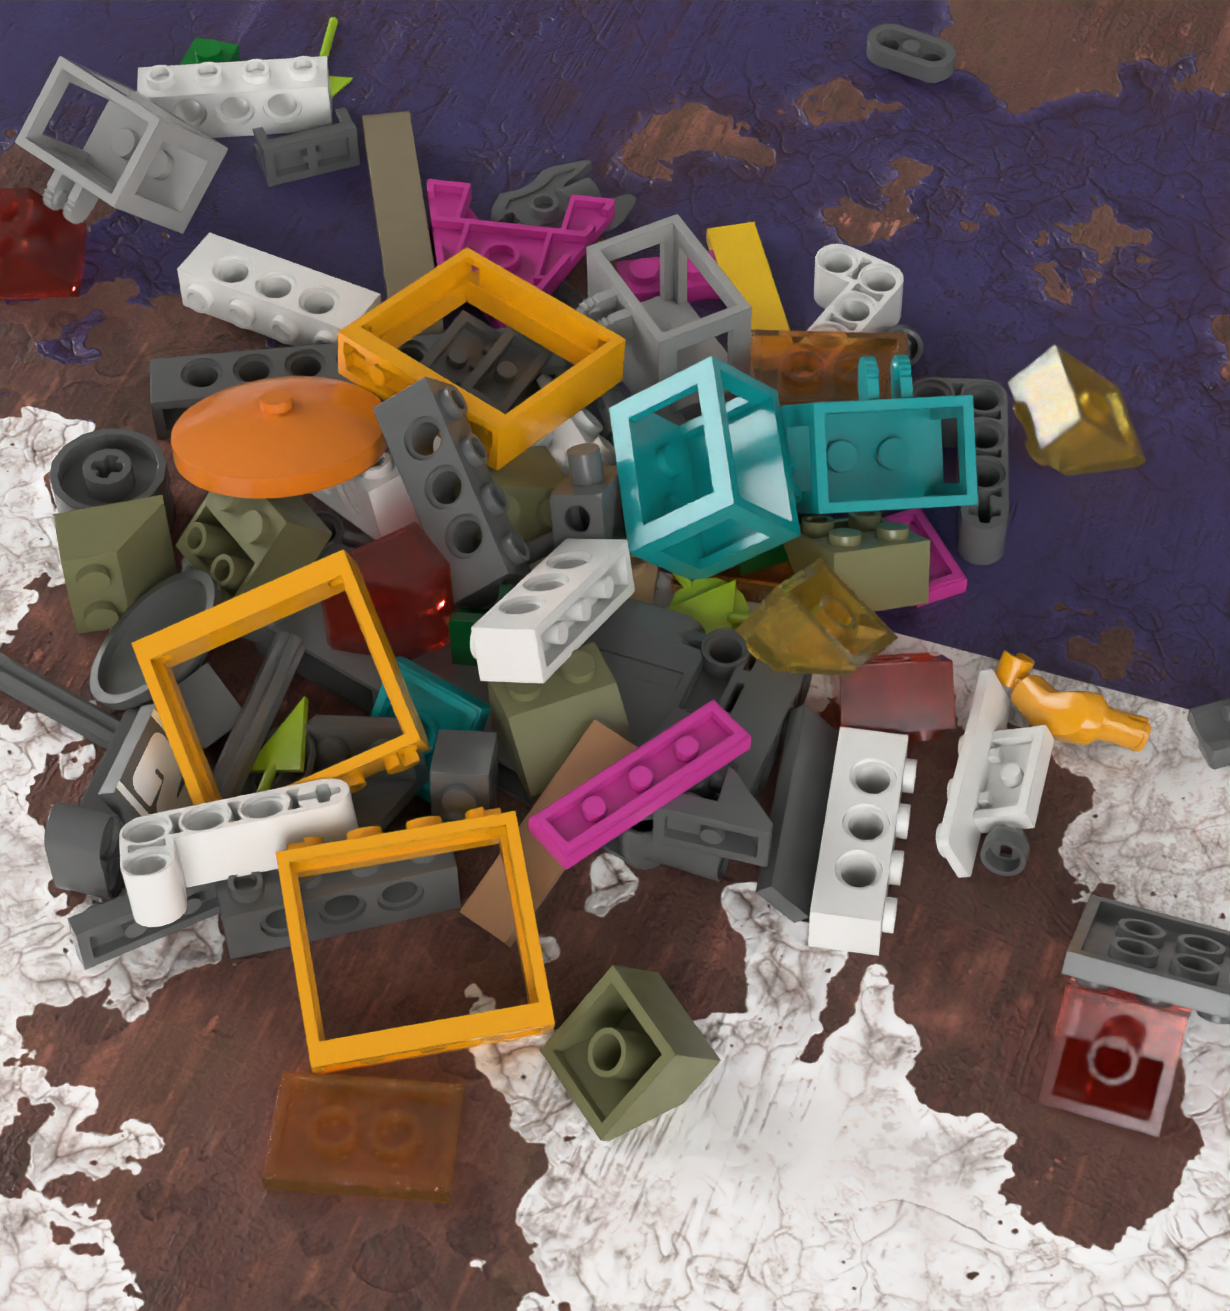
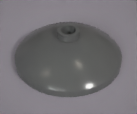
[90,570,223,710]

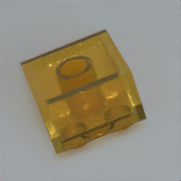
[1008,345,1146,476]
[735,558,898,676]

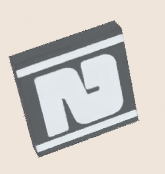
[98,704,213,824]

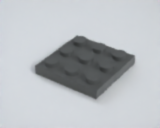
[1061,894,1230,1024]

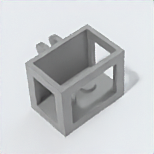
[15,56,228,234]
[576,214,752,421]

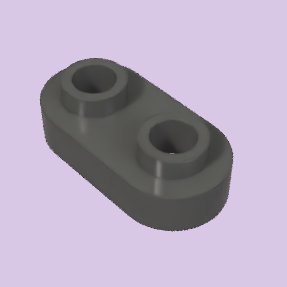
[866,24,956,83]

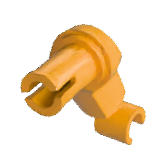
[995,650,1151,752]

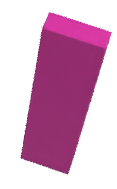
[528,699,751,870]

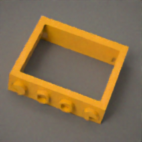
[338,247,626,471]
[131,549,432,805]
[275,807,555,1076]

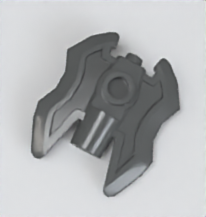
[490,160,636,231]

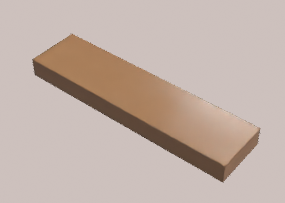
[459,719,638,948]

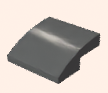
[420,310,553,414]

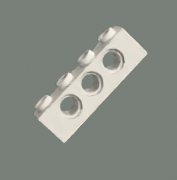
[137,56,333,138]
[177,232,381,346]
[311,449,421,546]
[470,538,635,683]
[808,727,917,956]

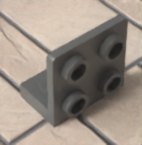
[305,714,429,831]

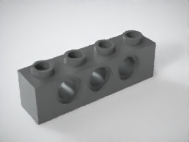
[373,377,531,609]
[214,820,461,959]

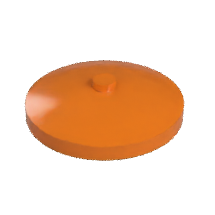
[171,376,388,499]

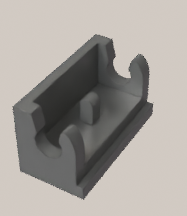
[252,107,360,187]

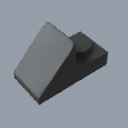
[652,766,773,867]

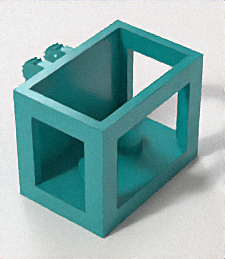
[780,354,978,514]
[609,356,802,581]

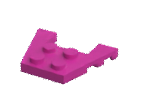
[426,179,616,295]

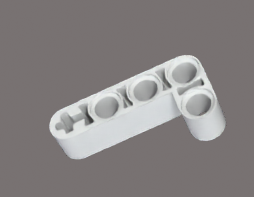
[777,244,904,406]
[119,778,358,927]

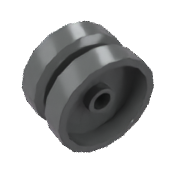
[49,428,176,534]

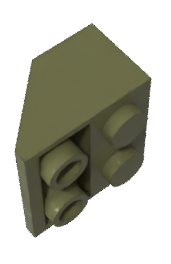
[175,492,333,602]
[783,511,930,617]

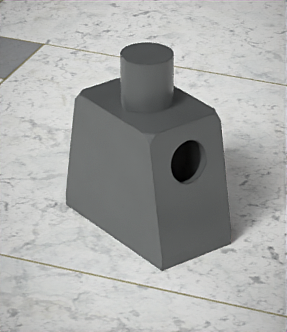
[550,443,631,556]

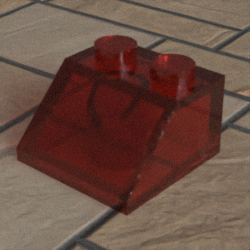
[0,188,87,299]
[321,521,454,661]
[828,651,956,741]
[1037,977,1193,1137]

